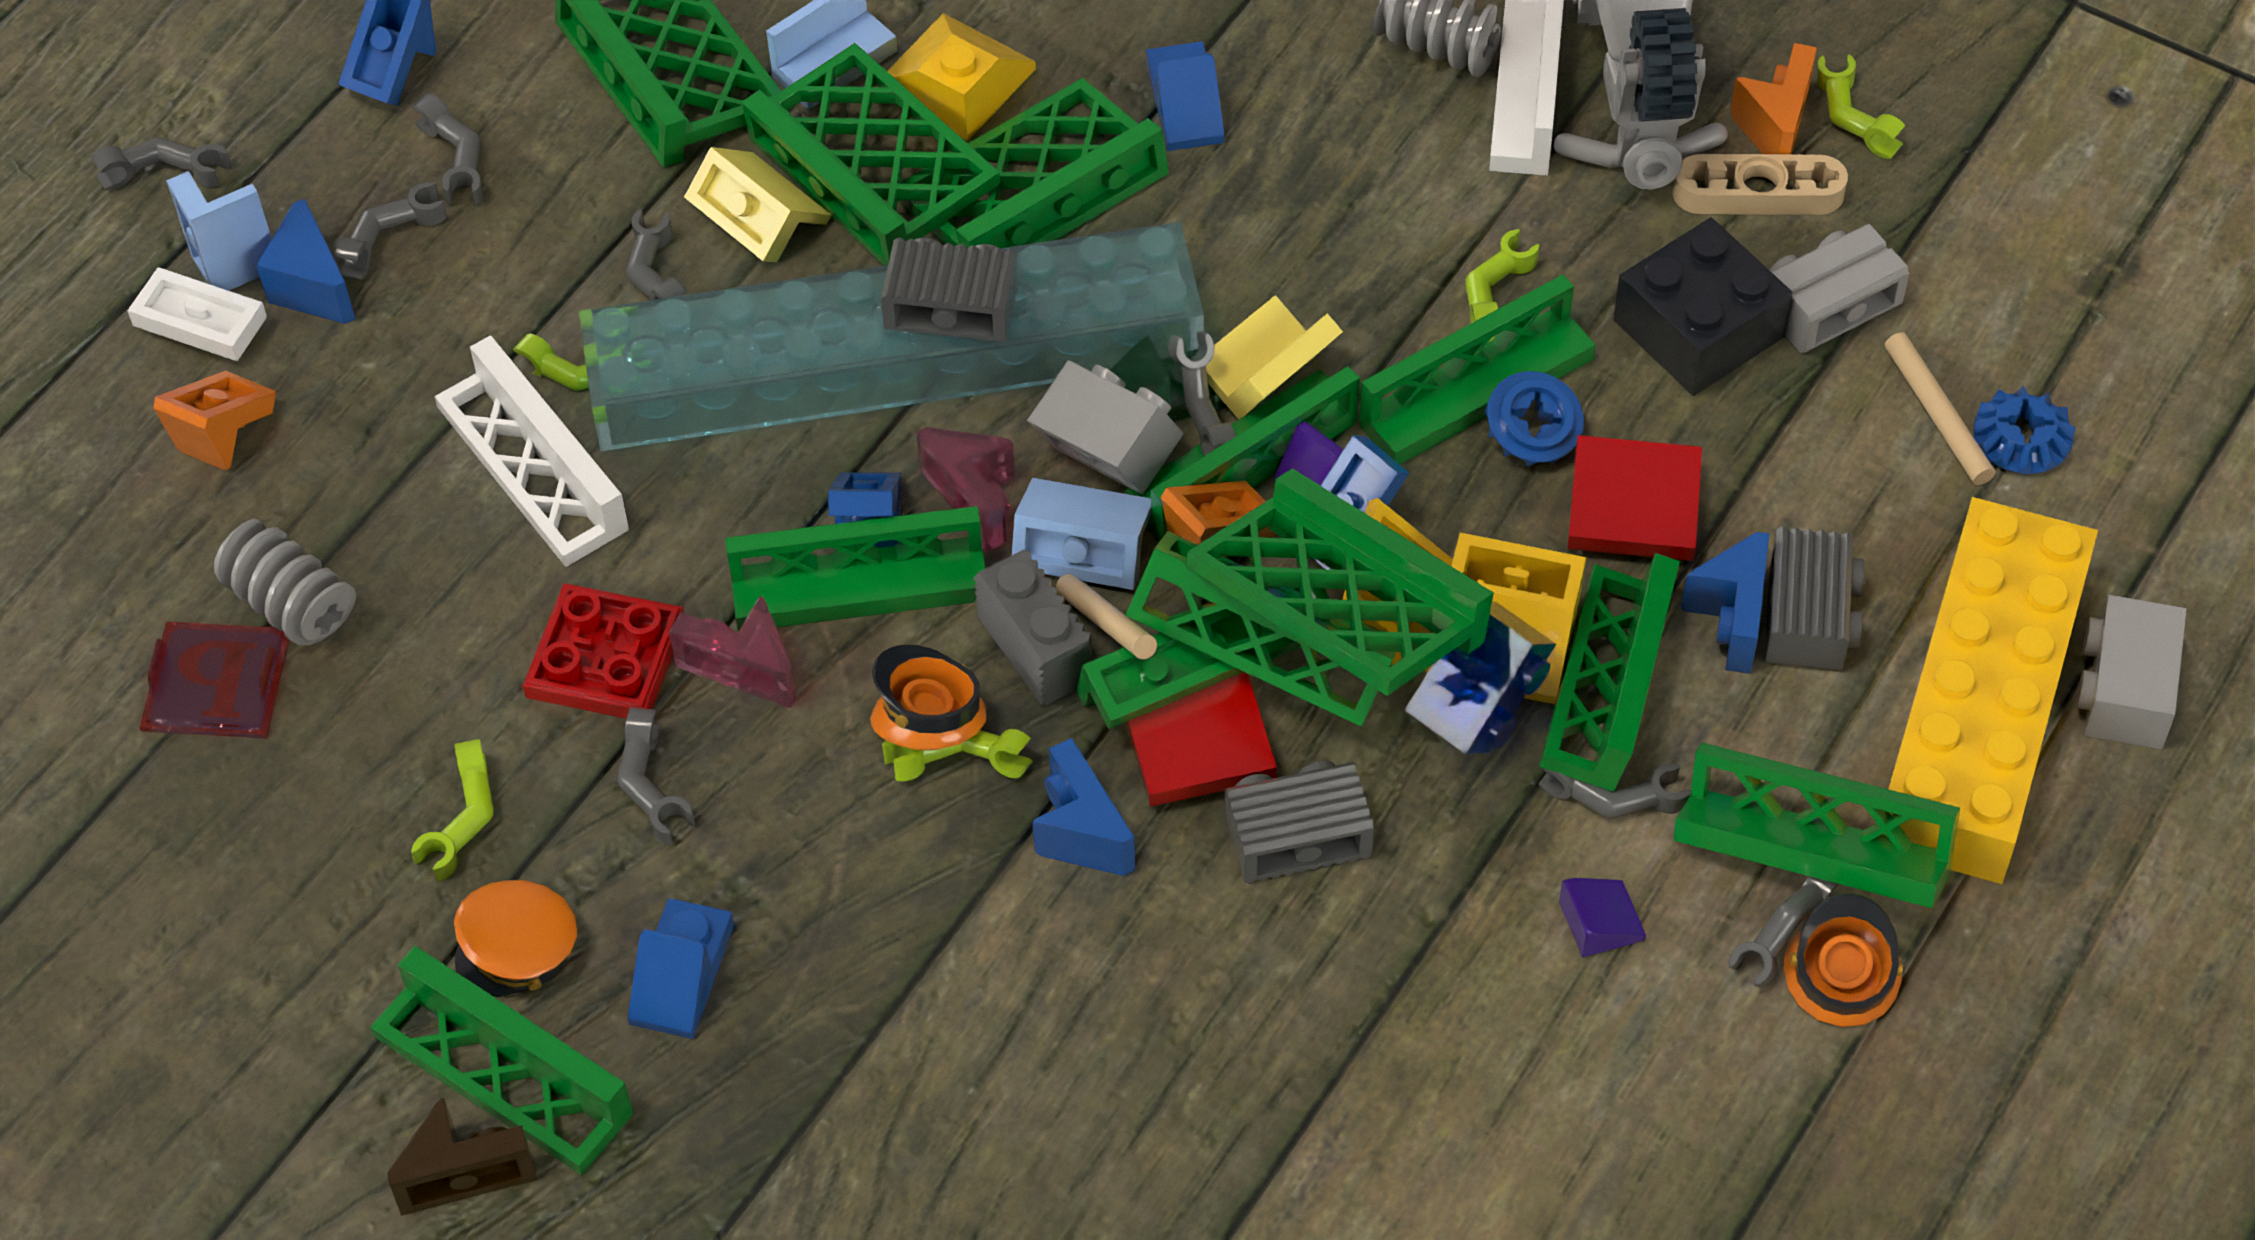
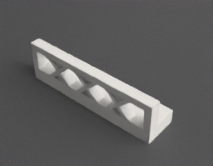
[1489,0,1564,176]
[434,335,629,567]

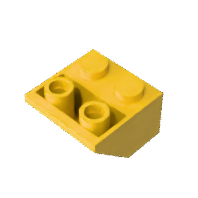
[1430,533,1586,704]

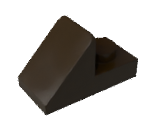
[387,1098,537,1216]

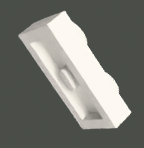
[128,267,267,361]

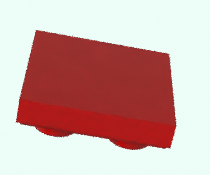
[1567,435,1702,561]
[522,583,686,719]
[1126,672,1277,807]

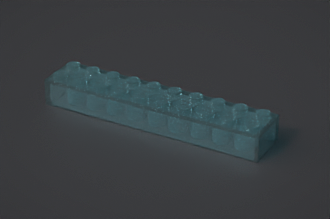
[579,222,1204,452]

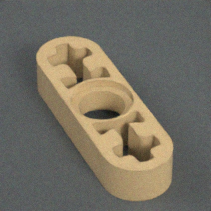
[1673,154,1848,215]

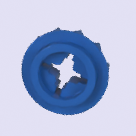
[1484,371,1584,467]
[1973,385,2076,474]

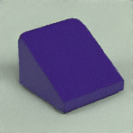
[1274,421,1344,486]
[1559,878,1646,958]

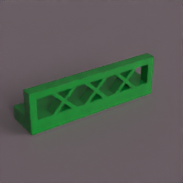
[1359,274,1596,464]
[1125,366,1360,541]
[725,506,985,632]
[1125,531,1396,726]
[1539,553,1680,792]
[1076,567,1330,729]
[1673,742,1960,908]
[370,946,633,1175]

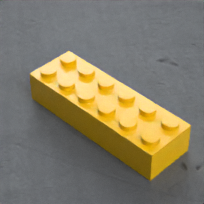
[1882,497,2098,884]

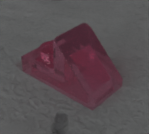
[916,427,1015,553]
[669,596,796,708]

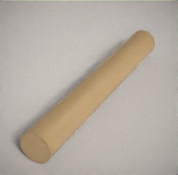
[1885,332,1996,485]
[1056,574,1157,659]

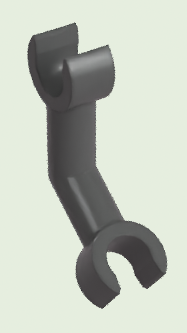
[412,93,483,206]
[91,137,232,190]
[334,182,447,280]
[626,209,691,323]
[1168,331,1236,457]
[617,707,696,845]
[1539,764,1691,818]
[1729,876,1840,988]

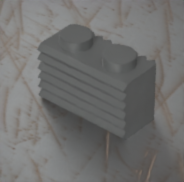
[881,237,1018,342]
[1765,526,1864,670]
[973,550,1092,705]
[1225,760,1374,884]

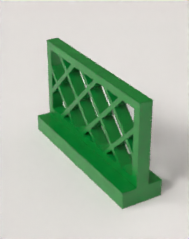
[555,0,781,168]
[741,43,1001,268]
[898,78,1169,262]
[1186,468,1494,696]

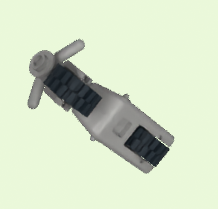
[1553,0,1728,190]

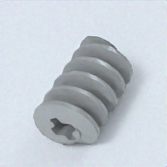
[1371,0,1501,77]
[214,518,356,645]

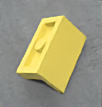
[684,147,832,262]
[1206,295,1343,419]

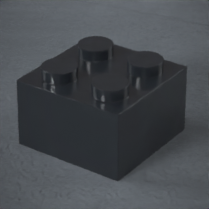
[1613,217,1793,396]

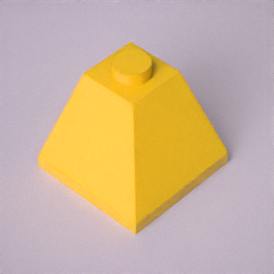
[875,13,1036,141]

